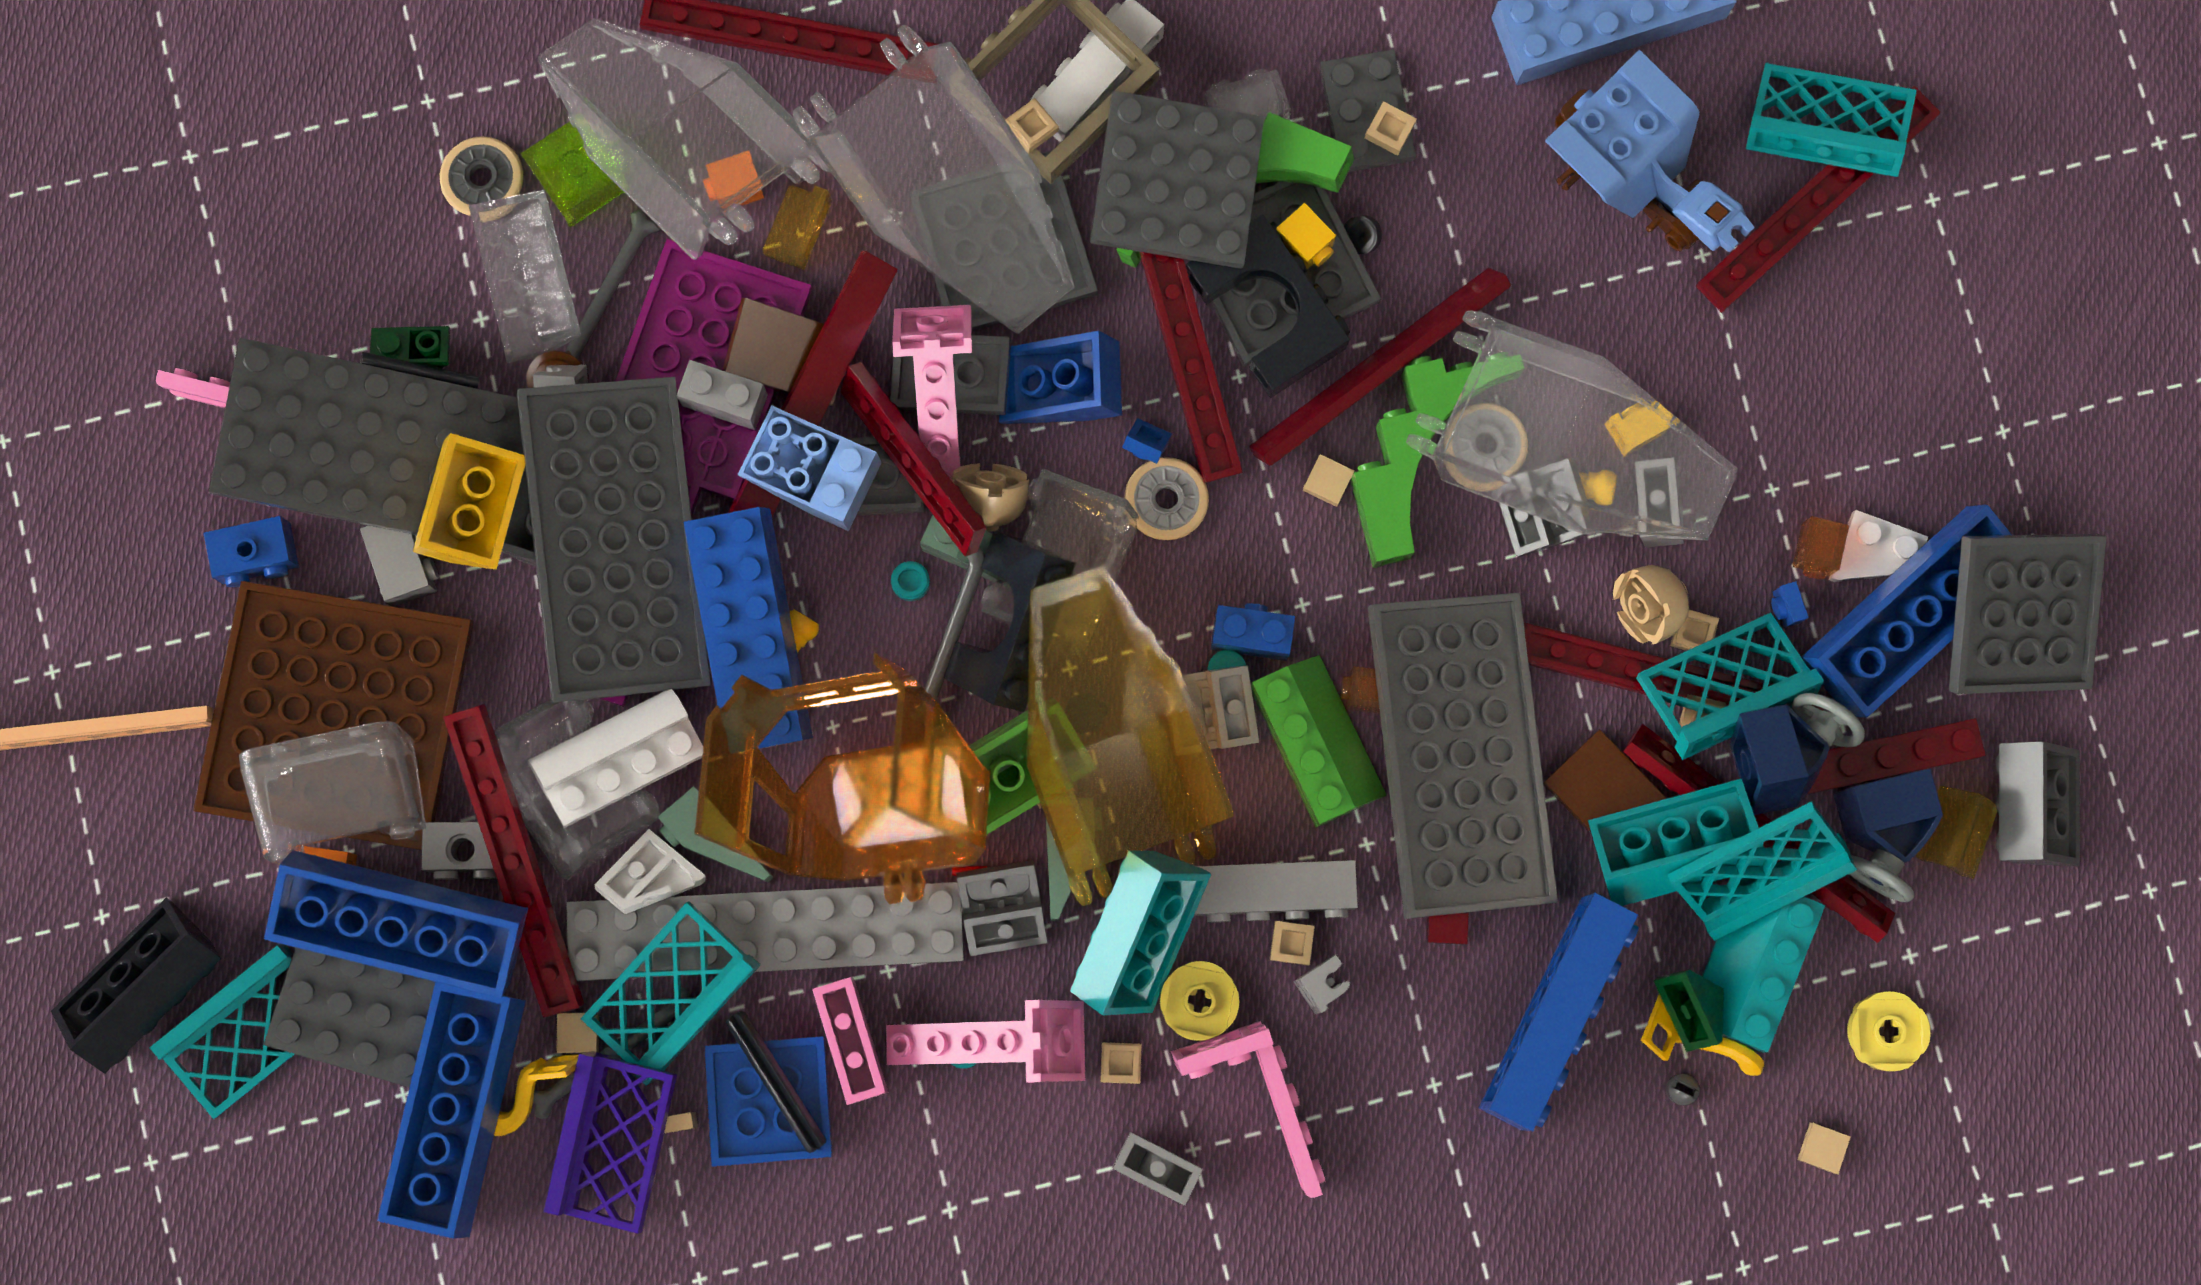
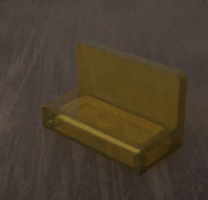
[763,185,832,270]
[1916,786,1997,879]

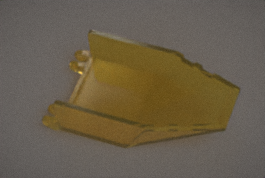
[1027,566,1234,906]

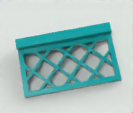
[1746,63,1917,177]
[1636,612,1824,760]
[1667,802,1857,941]
[581,901,761,1086]
[149,944,294,1119]

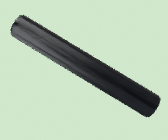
[726,1011,826,1153]

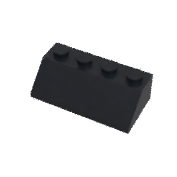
[51,897,221,1074]

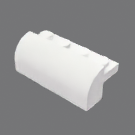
[528,689,707,828]

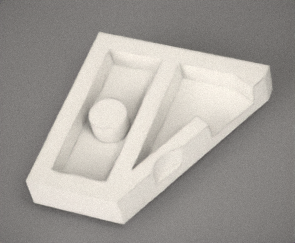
[1829,510,1928,582]
[595,829,706,914]

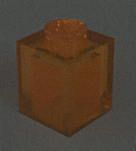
[1792,516,1849,579]
[1340,666,1380,714]

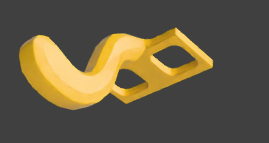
[1641,994,1764,1076]
[494,1054,579,1136]

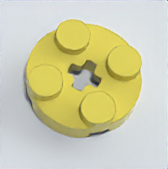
[1160,961,1239,1041]
[1847,991,1930,1071]

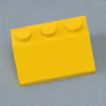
[413,433,525,570]

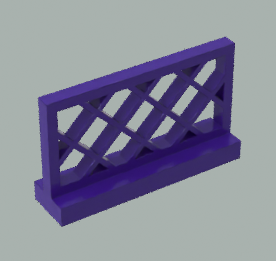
[544,1051,677,1234]

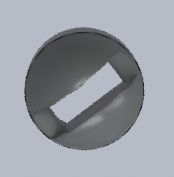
[1666,1074,1700,1106]

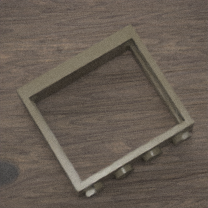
[953,0,1160,184]

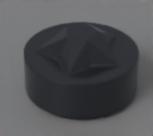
[1344,215,1382,254]

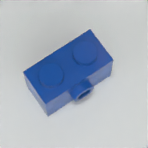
[203,516,299,587]
[1210,603,1295,661]

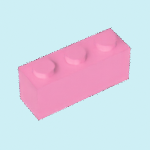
[812,977,888,1105]

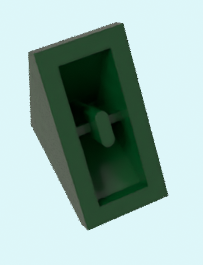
[1653,969,1724,1052]

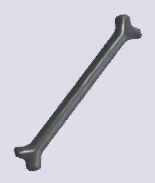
[566,210,661,359]
[905,547,986,730]
[533,987,691,1119]

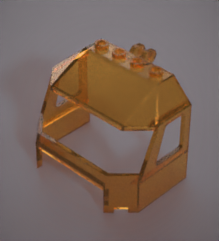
[695,652,990,904]

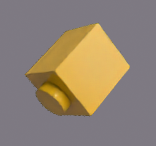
[1276,203,1336,269]

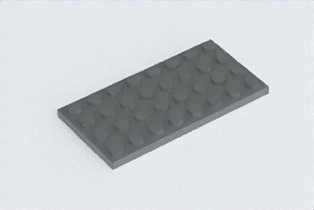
[208,337,523,535]
[517,377,710,703]
[1368,593,1558,919]

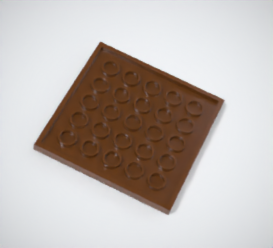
[193,581,474,850]

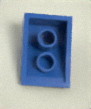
[999,330,1122,424]

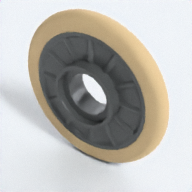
[440,137,523,217]

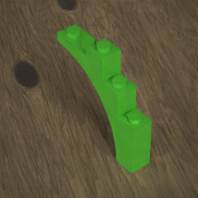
[1117,112,1354,268]
[1350,353,1525,568]

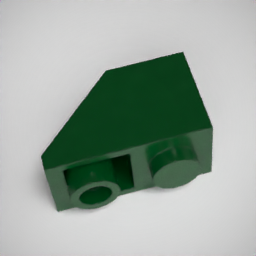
[370,326,450,368]

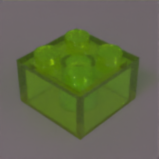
[520,112,633,228]

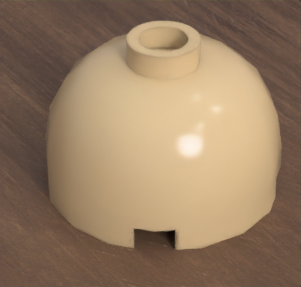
[952,463,1029,531]
[1613,565,1689,645]

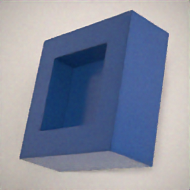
[1122,418,1172,464]
[1771,581,1809,628]

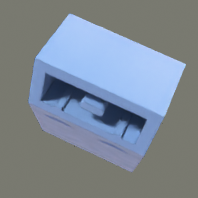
[738,405,882,531]

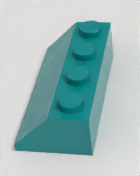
[1588,778,1766,906]
[1070,851,1212,1015]
[1702,878,1825,1053]

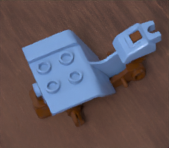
[1545,50,1755,253]

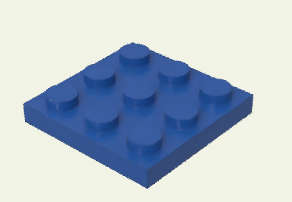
[704,1036,833,1167]

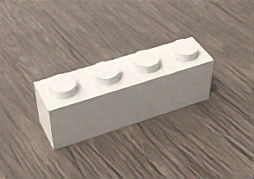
[1031,0,1164,142]

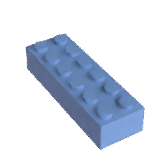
[1491,0,1737,86]

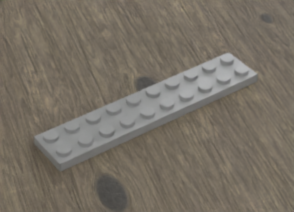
[566,882,964,981]

